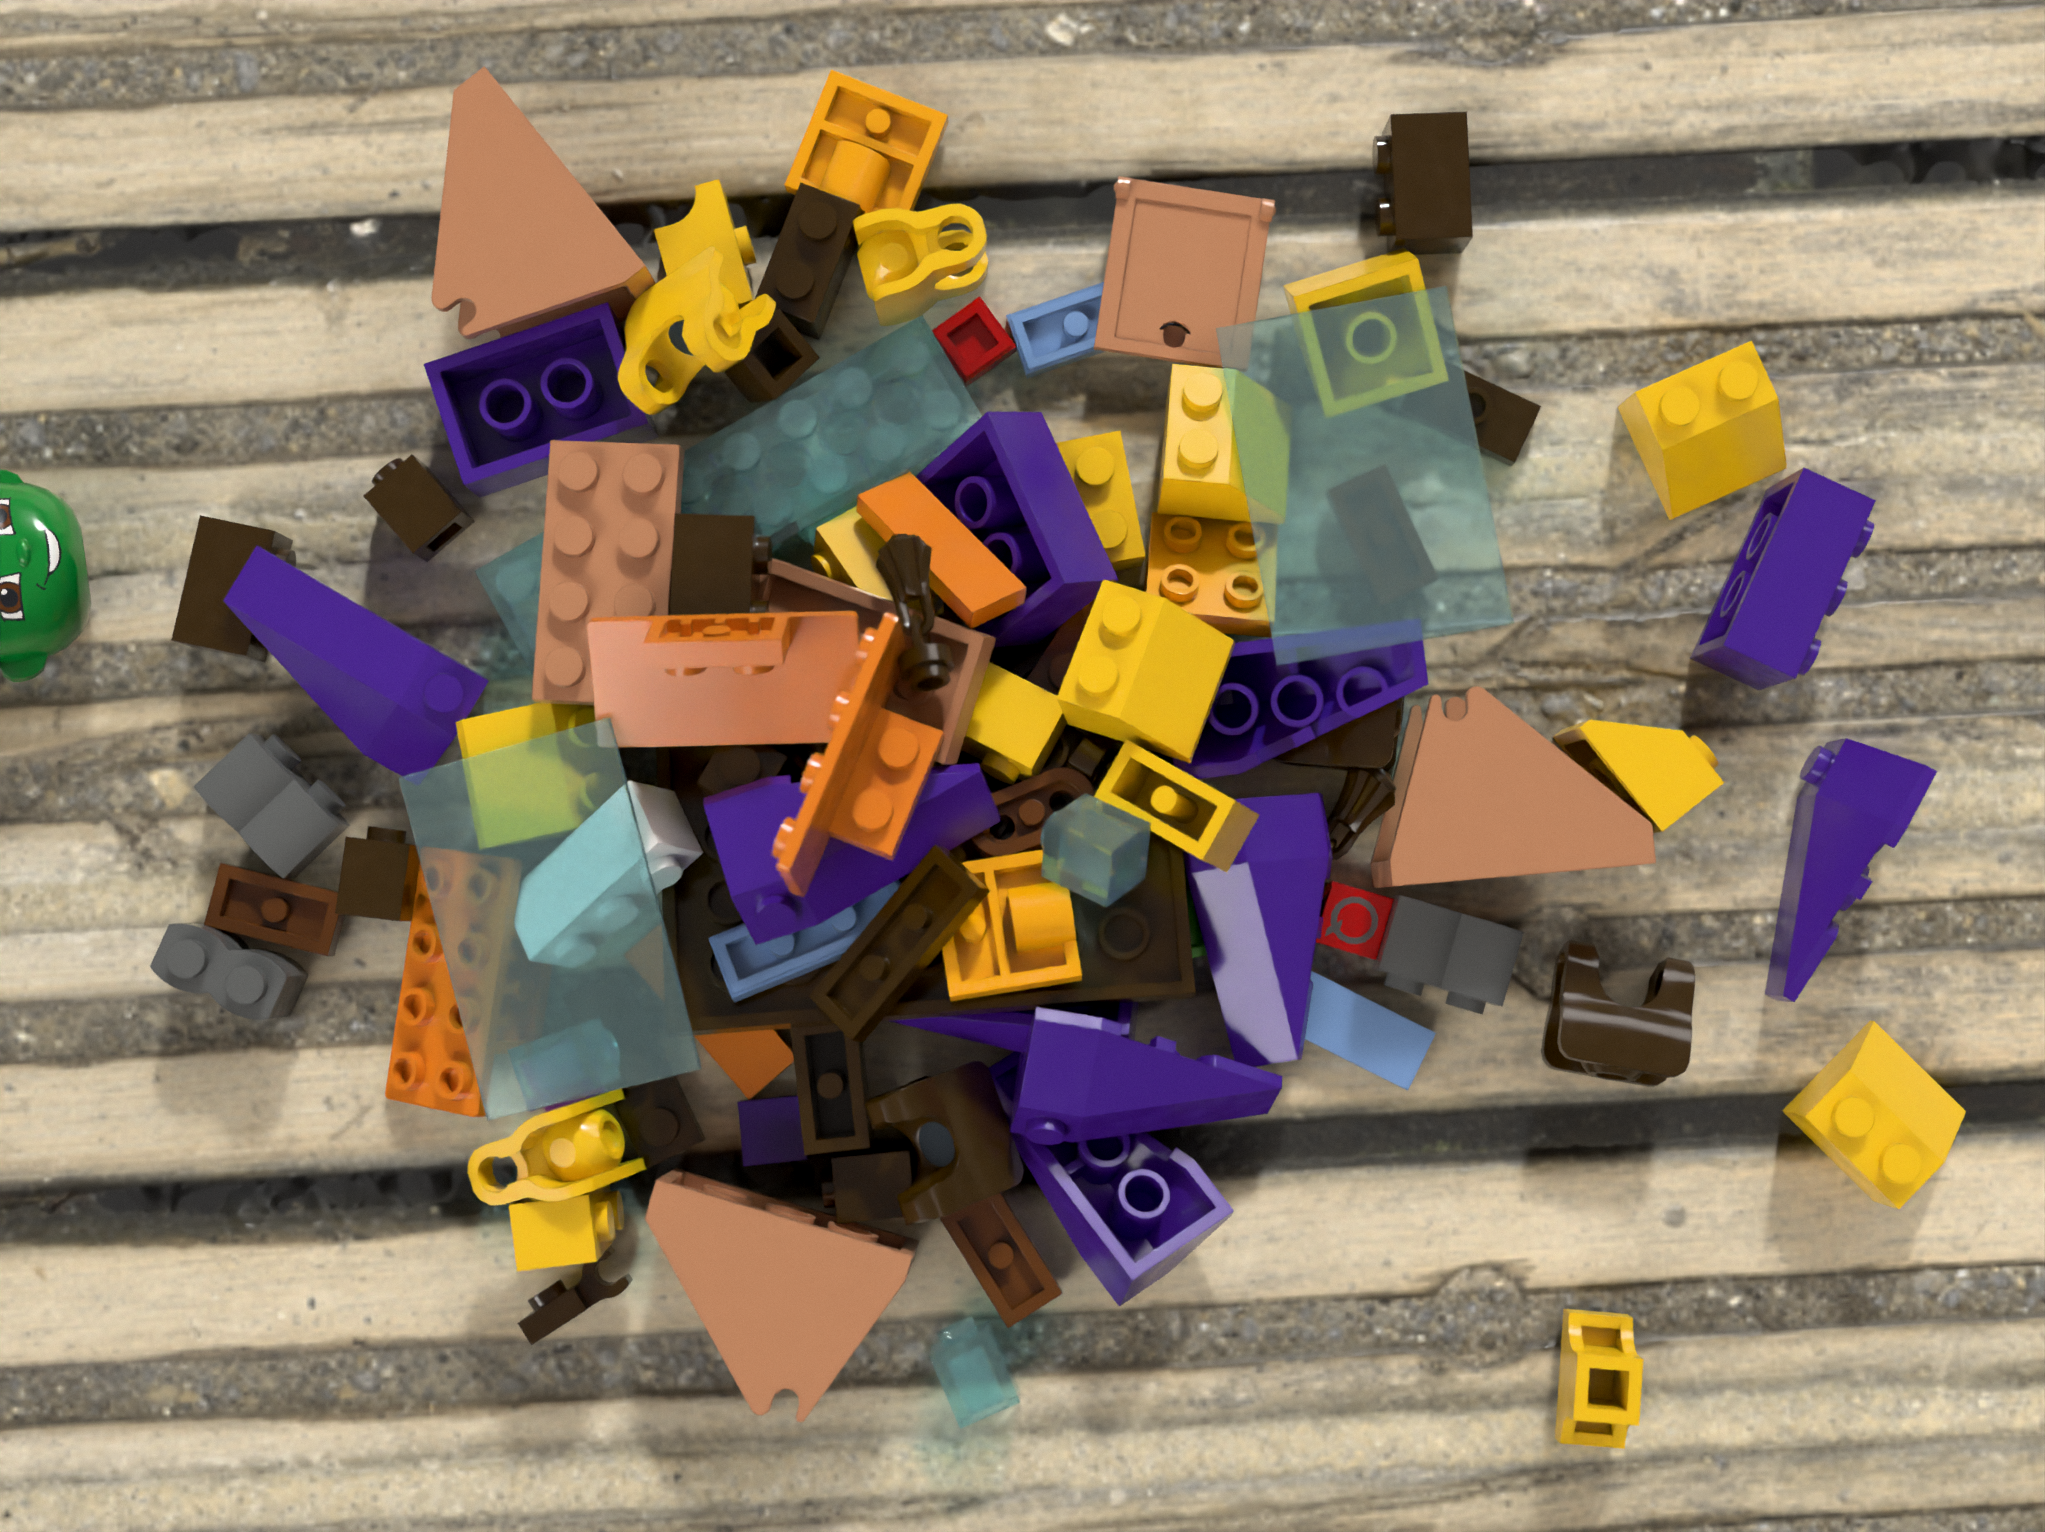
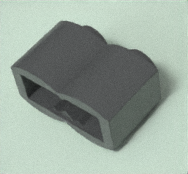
[194,733,350,879]
[1372,895,1524,1015]
[150,923,309,1020]

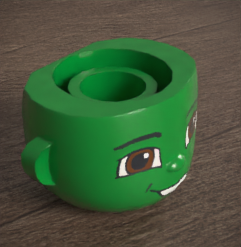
[0,469,91,682]

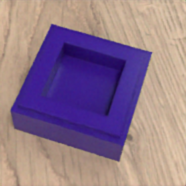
[737,1095,809,1166]

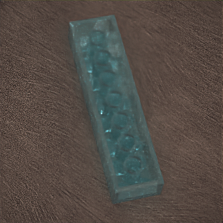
[475,315,982,674]

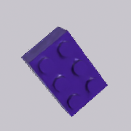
[424,302,659,498]
[915,411,1119,648]
[1690,468,1876,690]

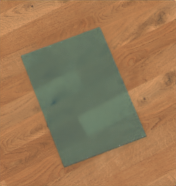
[1216,286,1514,666]
[399,718,702,1121]

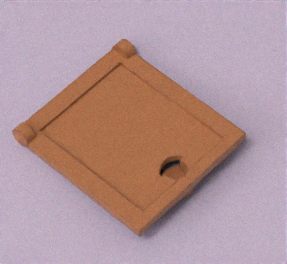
[1094,176,1276,373]

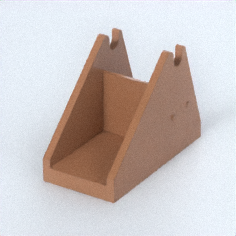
[431,66,656,339]
[1370,686,1656,888]
[645,1168,920,1422]

